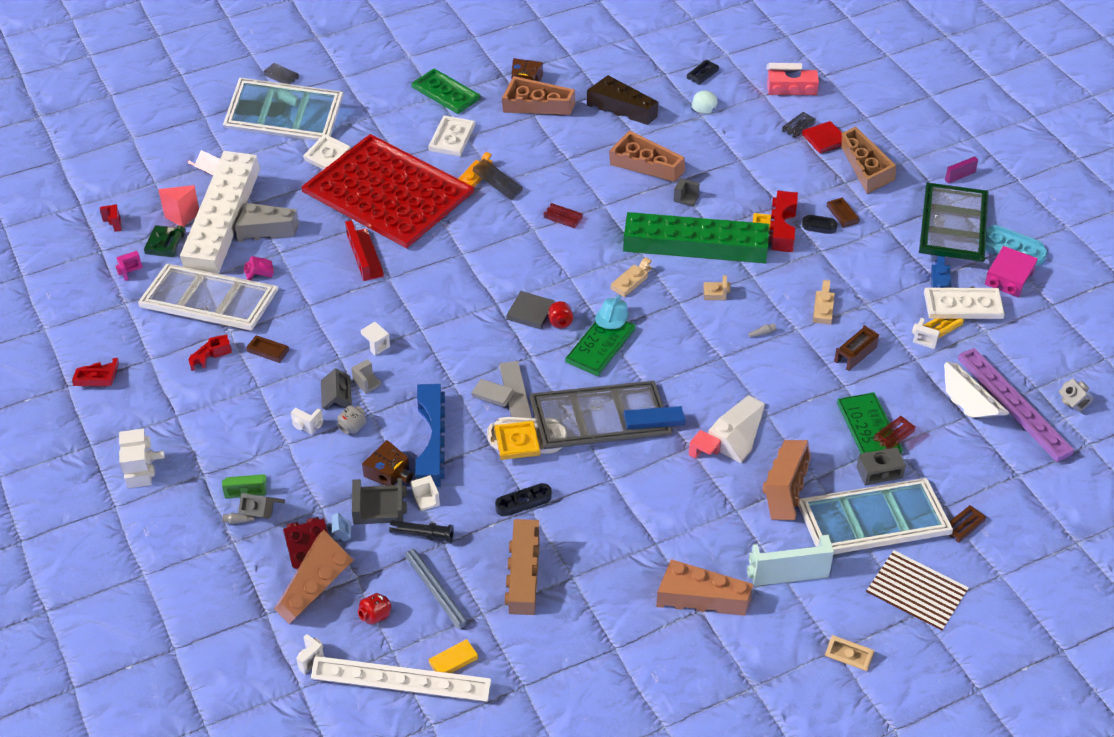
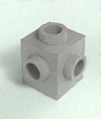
[1058,378,1094,412]

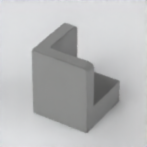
[351,359,381,394]

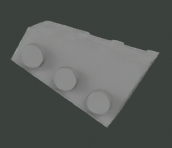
[235,203,299,242]

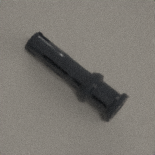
[389,520,454,543]

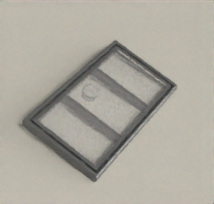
[530,381,672,449]

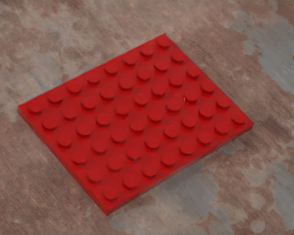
[301,134,474,249]

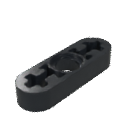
[495,483,552,517]

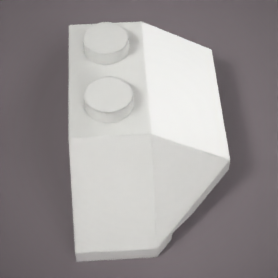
[944,362,1009,418]

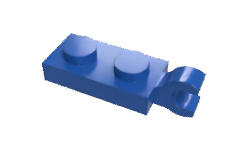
[930,256,952,288]

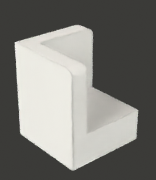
[361,322,390,356]
[411,475,440,511]

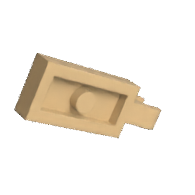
[611,257,652,298]
[813,280,835,325]

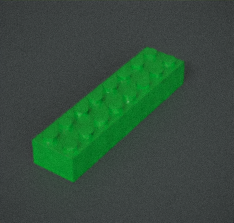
[623,212,769,264]

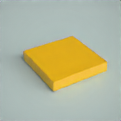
[494,421,540,460]

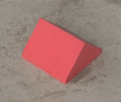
[159,185,199,227]

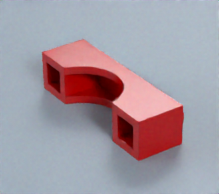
[768,190,798,252]

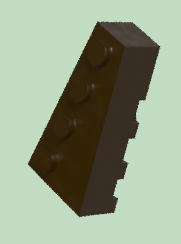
[587,75,659,125]

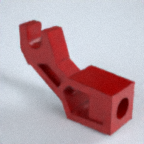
[188,334,232,371]

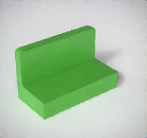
[222,474,266,499]

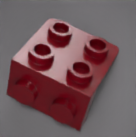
[283,517,328,569]

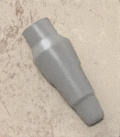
[748,323,776,338]
[223,513,254,524]

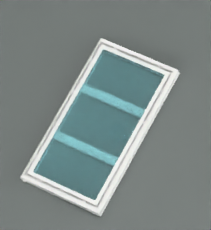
[223,78,344,141]
[799,478,953,554]

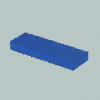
[623,406,686,430]

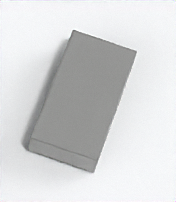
[471,379,514,407]

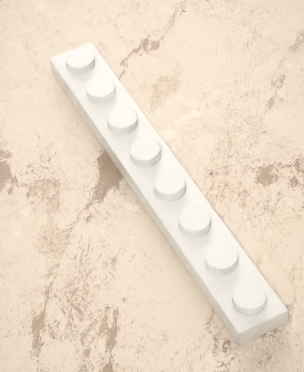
[311,656,491,702]

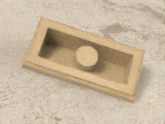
[825,635,875,671]

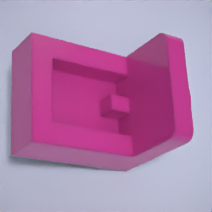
[115,251,142,281]
[244,256,274,281]

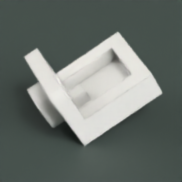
[291,408,323,435]

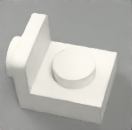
[912,318,940,349]
[296,634,324,675]

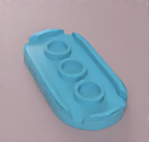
[976,225,1047,266]

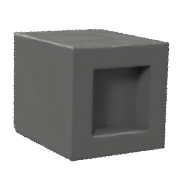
[674,178,700,207]

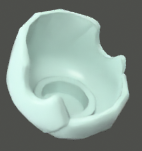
[692,90,718,114]

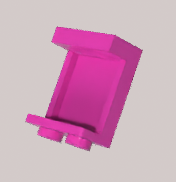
[985,246,1038,297]

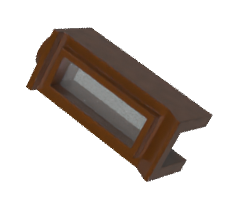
[834,325,879,371]

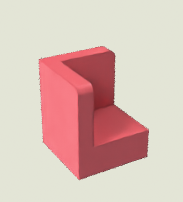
[689,430,721,459]

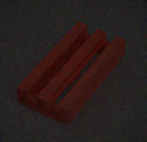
[543,203,583,229]
[873,416,916,449]

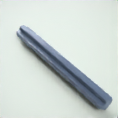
[406,549,467,629]

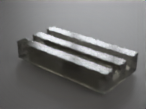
[264,63,299,84]
[782,112,816,138]

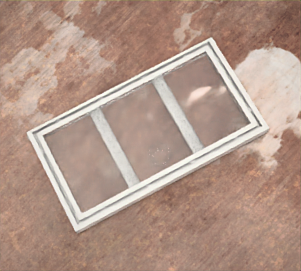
[138,264,278,331]

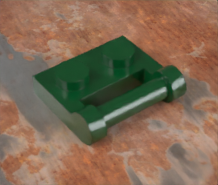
[144,225,186,257]

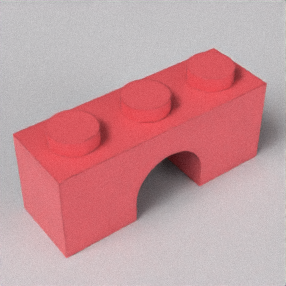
[767,70,819,95]

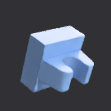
[327,513,351,542]

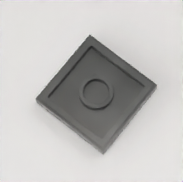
[506,291,555,329]

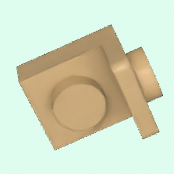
[703,275,730,301]

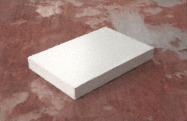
[428,116,475,157]

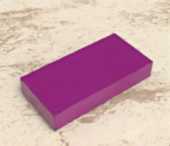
[945,156,978,184]

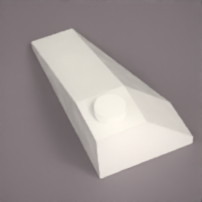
[708,395,765,463]

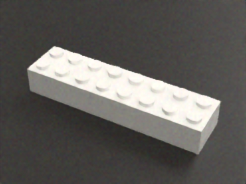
[180,151,260,274]

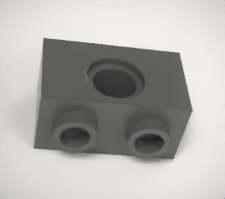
[856,447,906,486]

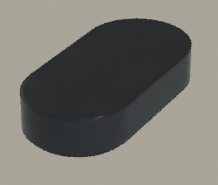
[802,215,838,234]

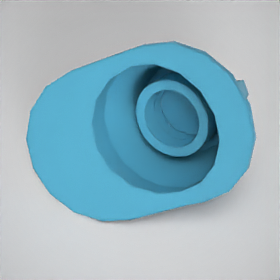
[595,295,629,329]

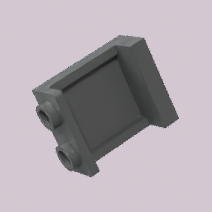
[352,478,407,525]

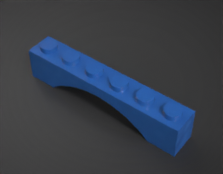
[415,384,445,487]

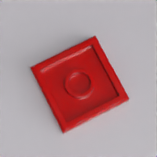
[802,121,842,154]

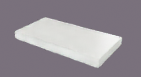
[924,288,1005,319]

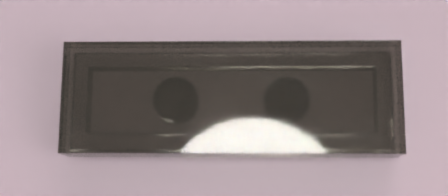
[472,159,523,200]

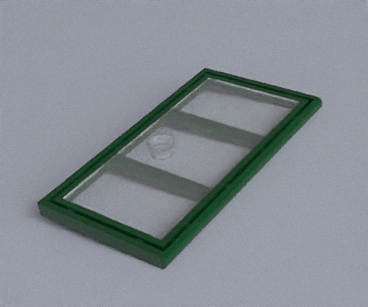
[919,182,989,262]

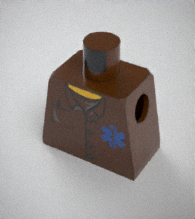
[511,58,543,82]
[362,440,413,486]

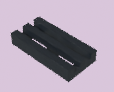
[687,59,719,85]

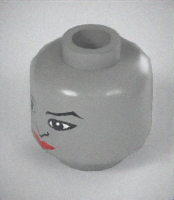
[337,406,366,435]

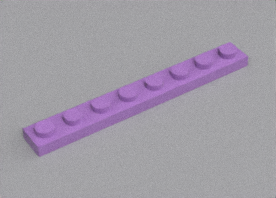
[958,348,1074,462]

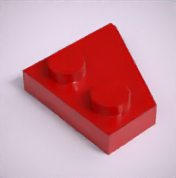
[72,358,119,387]

